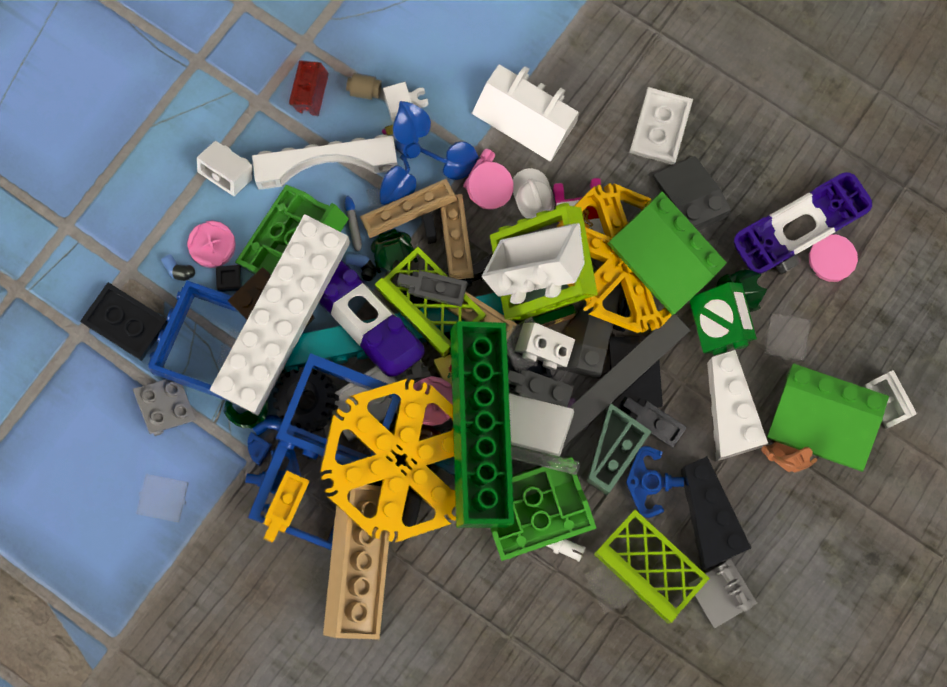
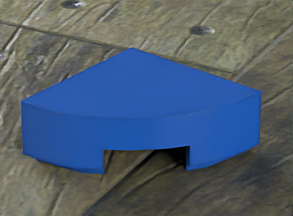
[248,432,273,466]

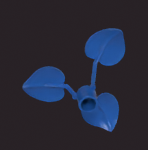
[379,101,479,205]

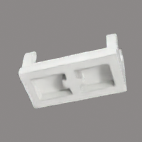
[863,370,917,429]

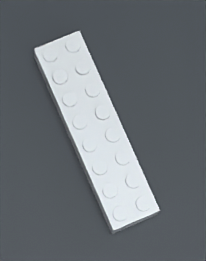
[210,214,350,415]

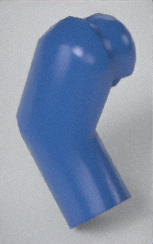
[253,415,283,436]

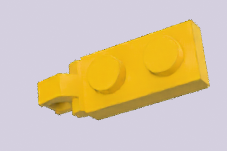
[263,470,309,543]

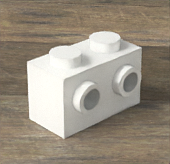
[197,141,252,196]
[514,323,575,370]

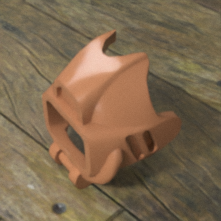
[761,442,818,473]

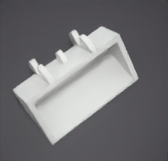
[472,64,579,161]
[481,223,585,304]

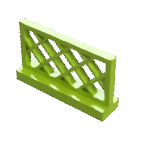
[375,247,486,358]
[594,510,710,624]

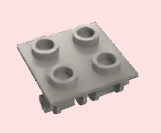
[133,379,196,436]
[688,559,757,629]

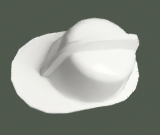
[513,168,555,219]

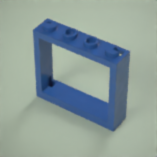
[148,280,238,402]
[276,353,400,465]
[248,425,369,551]

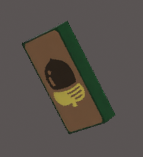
[527,305,576,327]

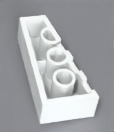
[707,350,768,461]

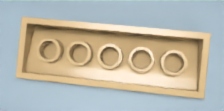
[323,485,389,639]

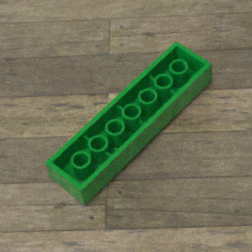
[450,321,514,528]

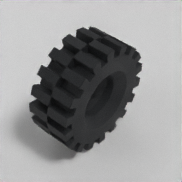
[273,367,339,431]

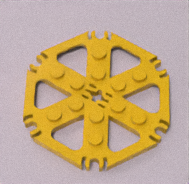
[556,183,672,333]
[320,379,456,542]

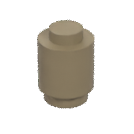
[346,73,382,100]

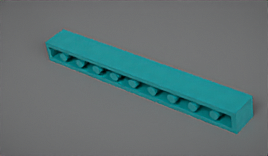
[281,293,517,375]

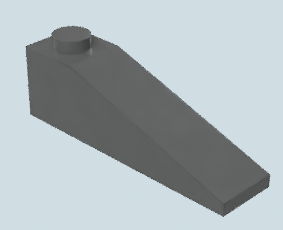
[557,286,621,379]

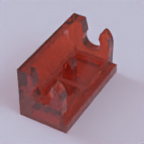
[289,60,329,116]

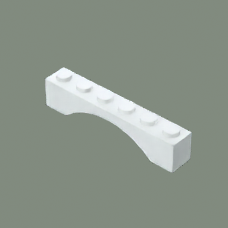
[252,135,397,190]

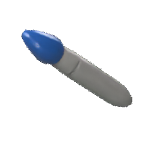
[344,196,362,251]

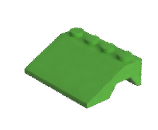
[235,185,349,275]
[607,191,727,315]
[767,364,889,472]
[490,456,596,561]

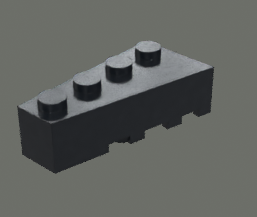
[681,456,751,570]

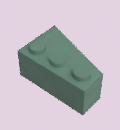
[587,403,652,496]

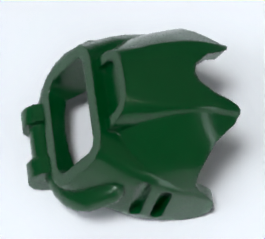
[371,229,418,274]
[716,269,767,312]
[223,400,268,429]

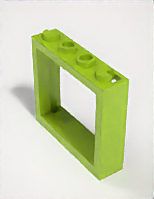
[490,203,598,321]

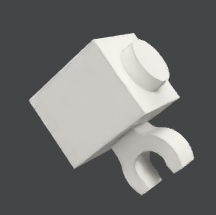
[383,82,428,122]

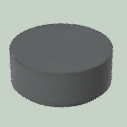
[776,254,801,274]

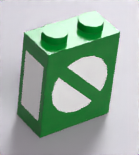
[689,282,757,356]

